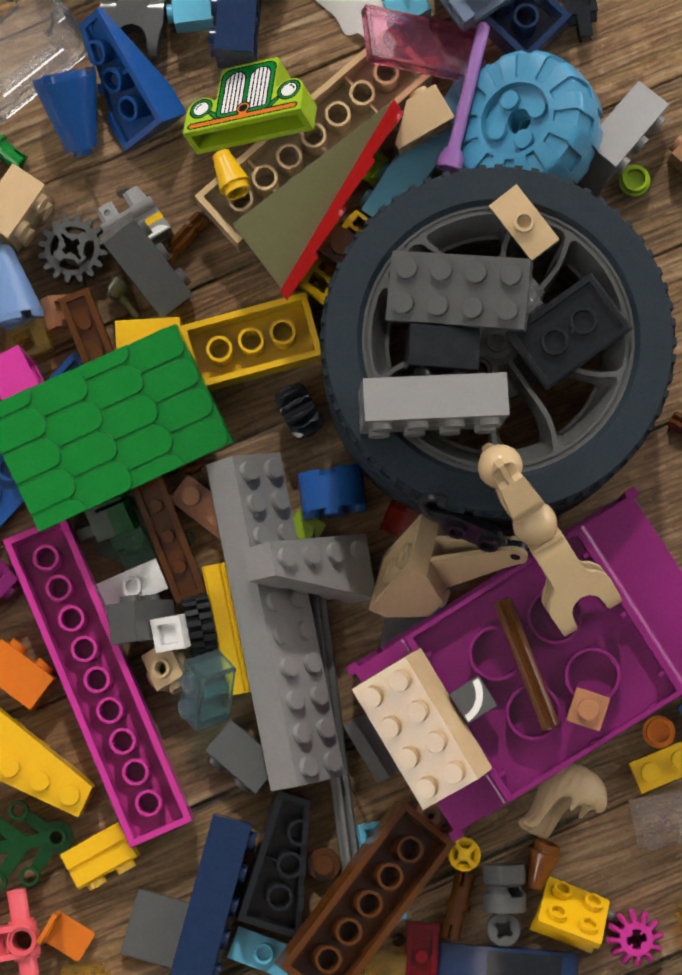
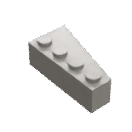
[243,534,375,604]

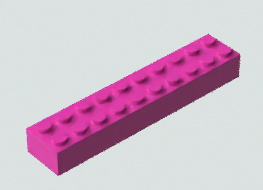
[3,519,195,848]

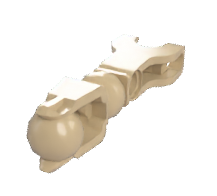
[478,442,622,637]

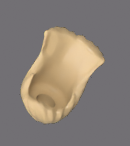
[518,763,607,839]

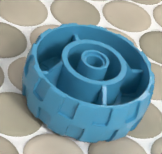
[455,50,603,184]

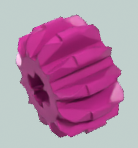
[606,908,664,967]

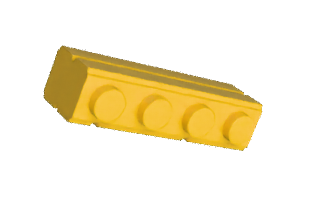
[202,562,251,697]

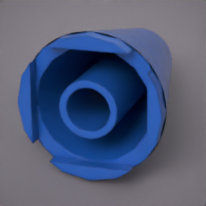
[32,66,98,158]

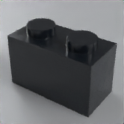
[404,323,480,376]

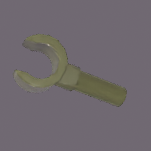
[108,277,141,319]

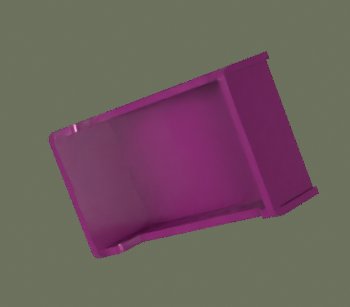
[345,486,682,842]

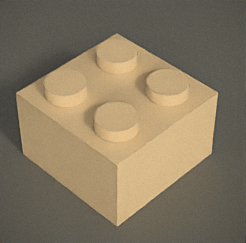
[0,163,54,252]

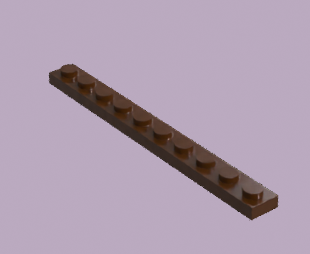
[58,287,207,603]

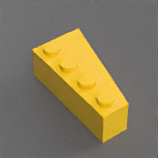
[0,706,97,817]

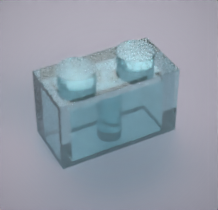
[177,649,236,731]

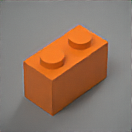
[0,638,59,710]

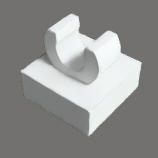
[150,613,191,653]

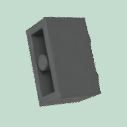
[107,594,175,645]
[205,720,268,794]

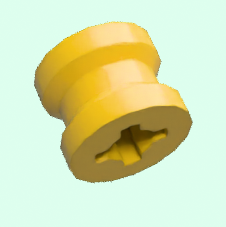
[447,836,481,872]

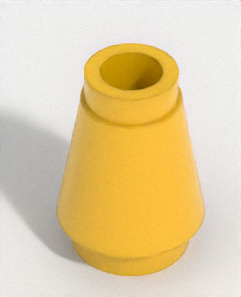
[212,149,251,200]

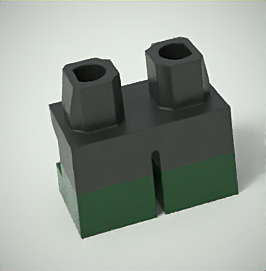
[75,493,140,543]

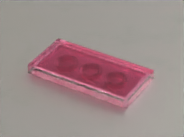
[361,4,486,82]

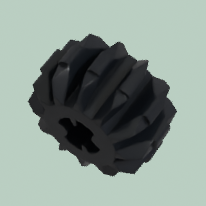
[275,382,323,439]

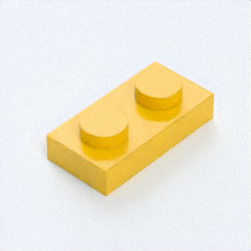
[628,740,682,794]

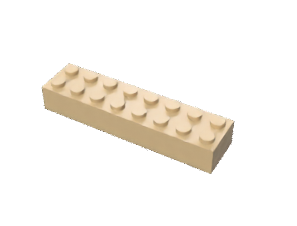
[195,28,432,252]

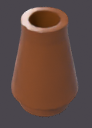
[525,838,561,891]

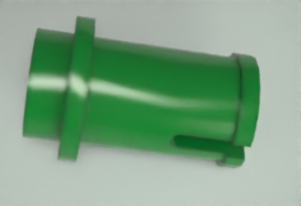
[0,134,28,168]

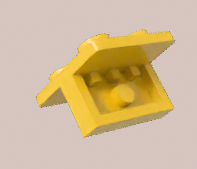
[529,877,610,953]

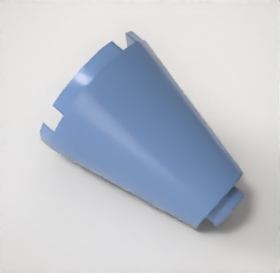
[0,240,45,331]

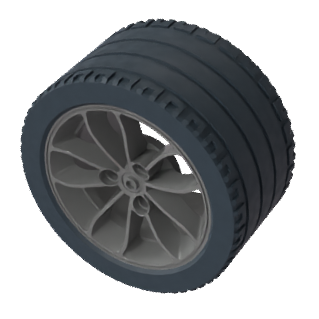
[320,164,677,531]

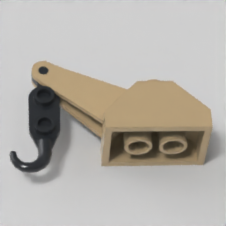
[369,492,529,618]

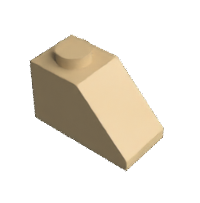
[395,84,455,158]

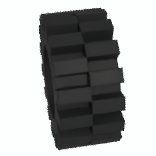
[181,593,219,657]

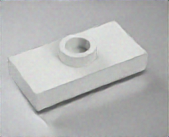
[96,558,170,608]

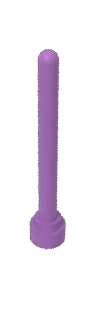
[436,22,490,174]

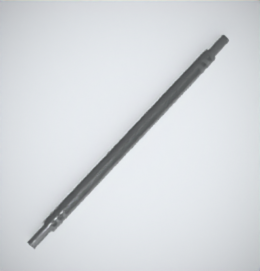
[308,532,359,871]

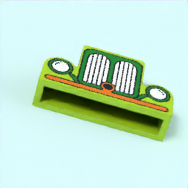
[183,57,317,155]

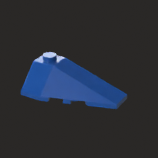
[79,7,187,152]

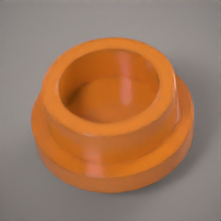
[642,715,676,749]

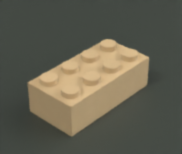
[352,648,492,810]

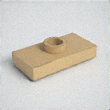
[489,184,560,261]

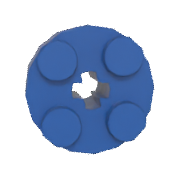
[298,464,367,521]

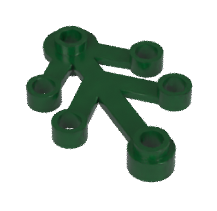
[0,800,74,892]

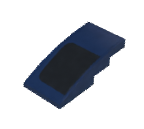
[437,942,579,975]

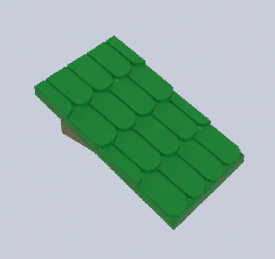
[0,324,235,532]

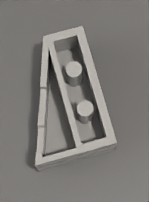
[578,81,669,197]

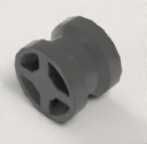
[486,913,520,947]

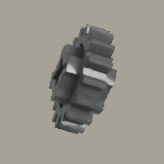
[38,214,109,285]

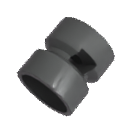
[482,863,526,914]

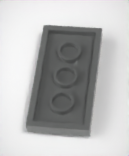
[385,250,533,332]

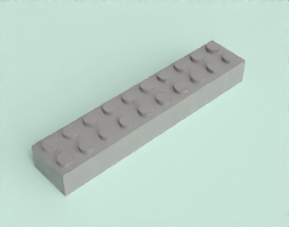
[206,452,345,791]

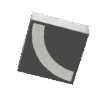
[449,676,497,724]

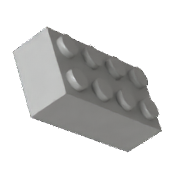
[358,372,510,439]

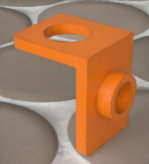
[36,910,95,961]

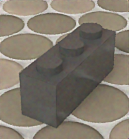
[99,212,193,318]

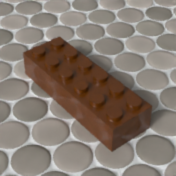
[274,801,456,975]

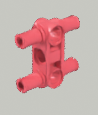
[0,888,41,975]

